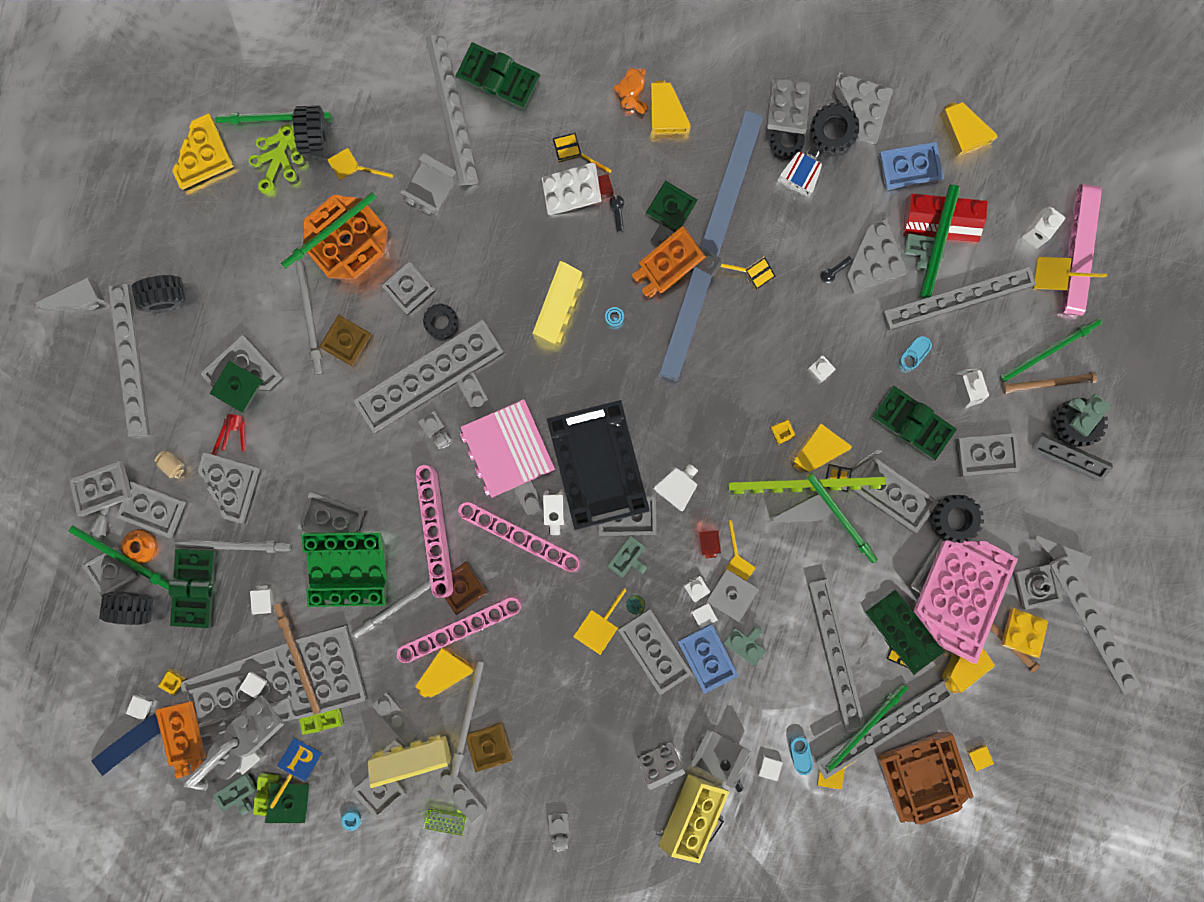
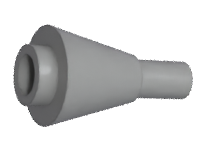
[87,507,110,539]

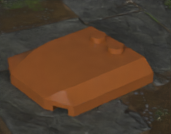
[878,732,974,825]

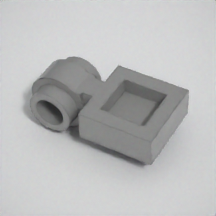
[419,411,452,449]
[548,812,569,852]

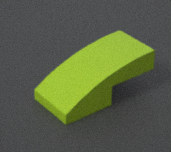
[299,708,344,735]
[253,773,279,816]

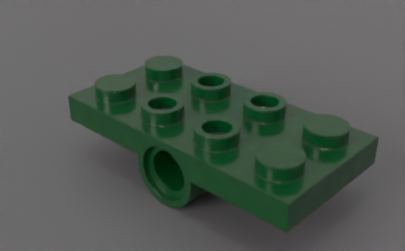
[455,42,541,110]
[871,386,957,461]
[169,549,216,628]
[865,589,945,676]

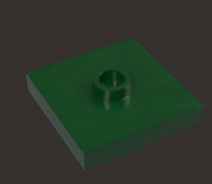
[646,180,698,232]
[209,361,264,413]
[265,782,309,823]

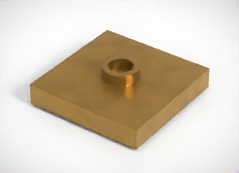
[319,314,372,367]
[466,723,513,773]

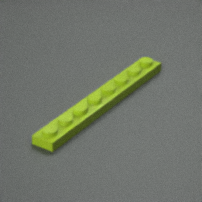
[729,477,886,494]

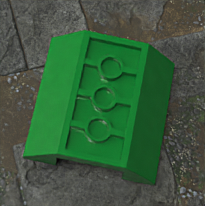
[301,531,387,607]

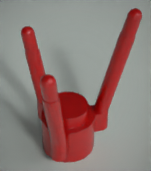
[211,414,245,455]

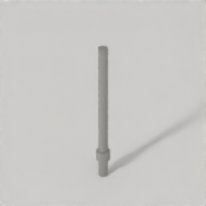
[296,261,322,374]
[175,540,291,553]
[351,570,443,638]
[450,661,484,778]

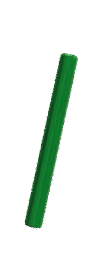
[920,184,960,298]

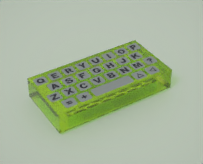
[425,808,466,836]

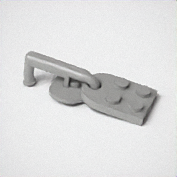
[183,695,284,791]

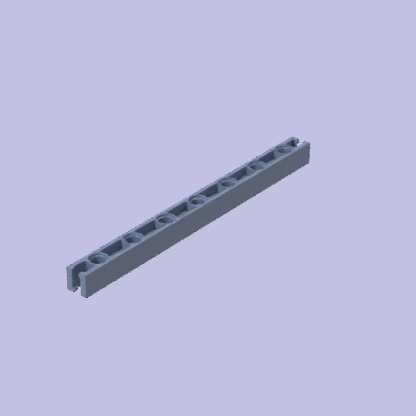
[659,110,764,381]

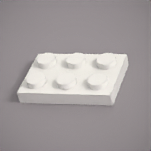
[542,163,602,215]

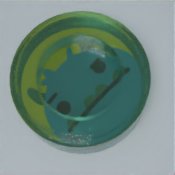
[626,595,645,615]

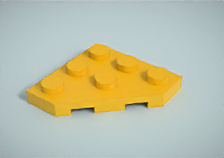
[172,113,234,190]

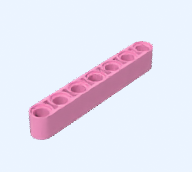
[1061,184,1102,316]
[416,465,453,598]
[458,502,579,572]
[397,596,522,663]

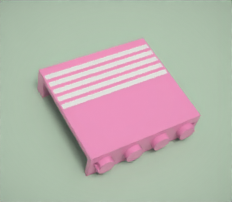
[460,399,555,498]

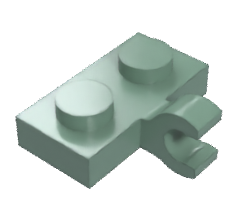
[904,234,946,271]
[1068,394,1111,437]
[608,536,648,578]
[723,626,766,666]
[213,774,257,816]

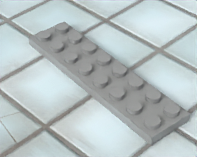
[353,320,504,433]

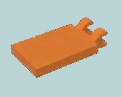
[632,226,706,298]
[155,701,206,779]

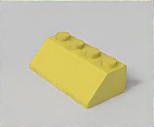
[532,261,584,346]
[368,734,452,788]
[658,774,730,863]

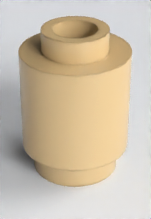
[154,450,184,478]

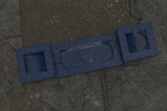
[91,714,161,776]

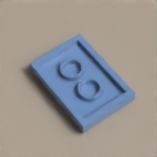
[879,142,944,190]
[678,624,738,694]

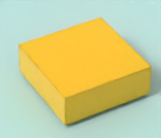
[770,419,796,444]
[158,669,186,696]
[967,745,994,771]

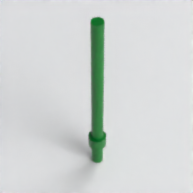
[215,111,331,124]
[281,192,377,269]
[1000,318,1102,383]
[806,472,878,563]
[68,525,170,591]
[825,683,908,772]

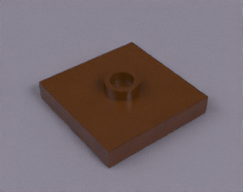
[439,561,488,615]

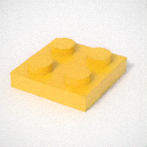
[1001,608,1048,658]

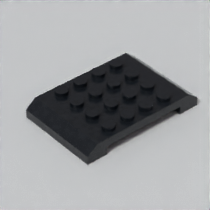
[547,400,650,531]

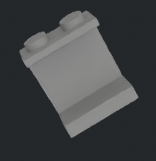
[400,153,458,215]
[690,730,752,788]

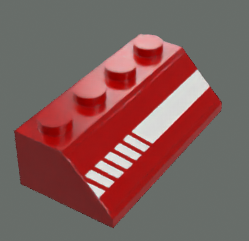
[903,193,988,243]

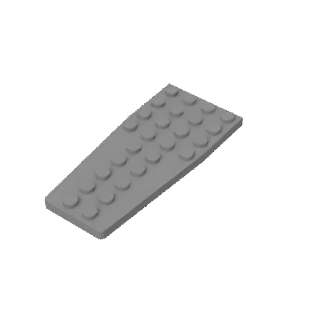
[181,625,367,738]

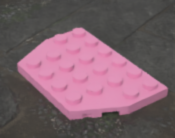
[913,540,1018,664]

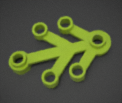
[249,124,304,195]

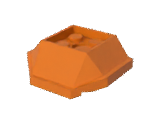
[303,195,388,279]

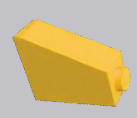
[651,80,690,134]
[940,102,997,156]
[791,424,852,473]
[415,646,475,698]
[942,648,995,693]

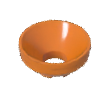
[121,529,158,564]

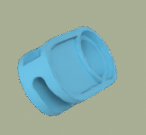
[899,336,932,370]
[790,736,813,775]

